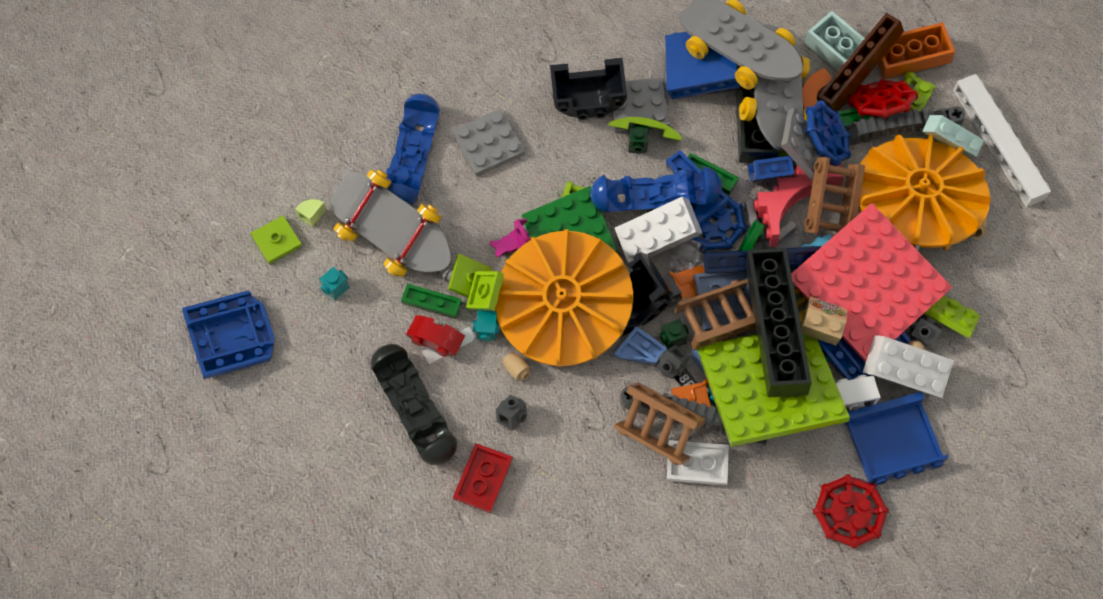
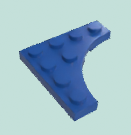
[666,150,730,226]

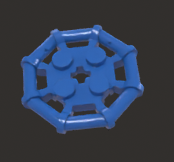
[805,101,851,166]
[690,190,747,252]

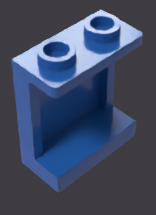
[748,156,794,182]

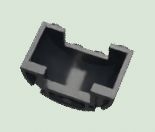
[550,58,627,120]
[622,252,673,336]

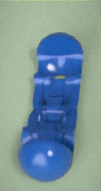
[386,93,440,206]
[590,167,722,213]

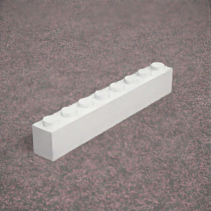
[953,74,1051,207]

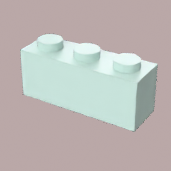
[922,115,984,157]

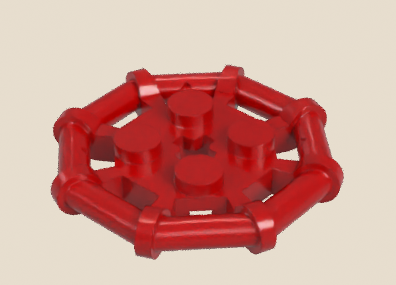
[848,79,918,119]
[813,474,889,549]

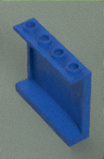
[665,32,742,99]
[845,392,948,485]

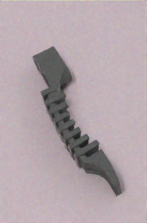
[845,106,965,145]
[621,386,767,447]

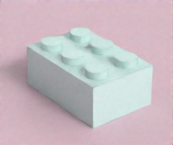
[804,11,865,71]

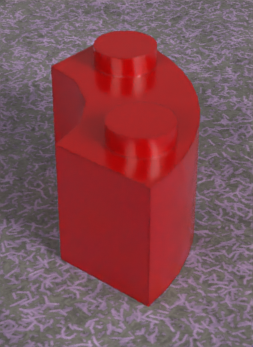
[406,315,465,357]

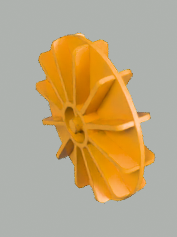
[858,135,991,250]
[495,229,633,367]

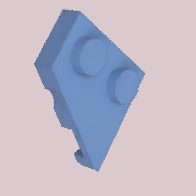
[614,326,668,365]

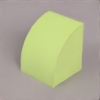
[295,199,326,227]

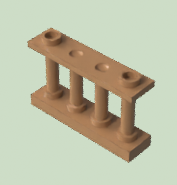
[805,157,865,233]
[674,279,756,351]
[613,382,705,465]

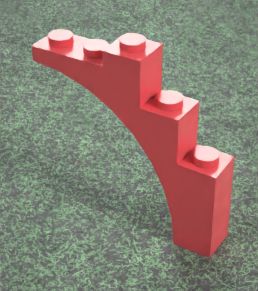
[753,163,844,247]

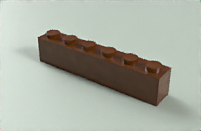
[818,13,904,112]

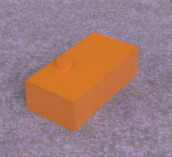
[877,22,955,80]

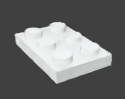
[666,440,729,486]

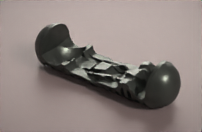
[371,344,458,465]

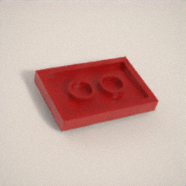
[453,443,513,514]

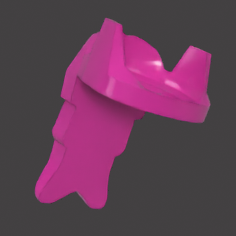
[489,218,531,258]

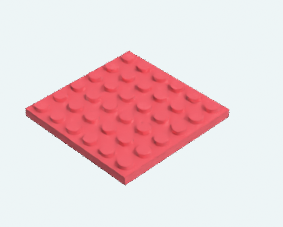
[791,203,953,363]

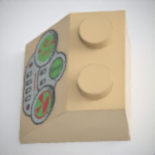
[801,296,847,346]

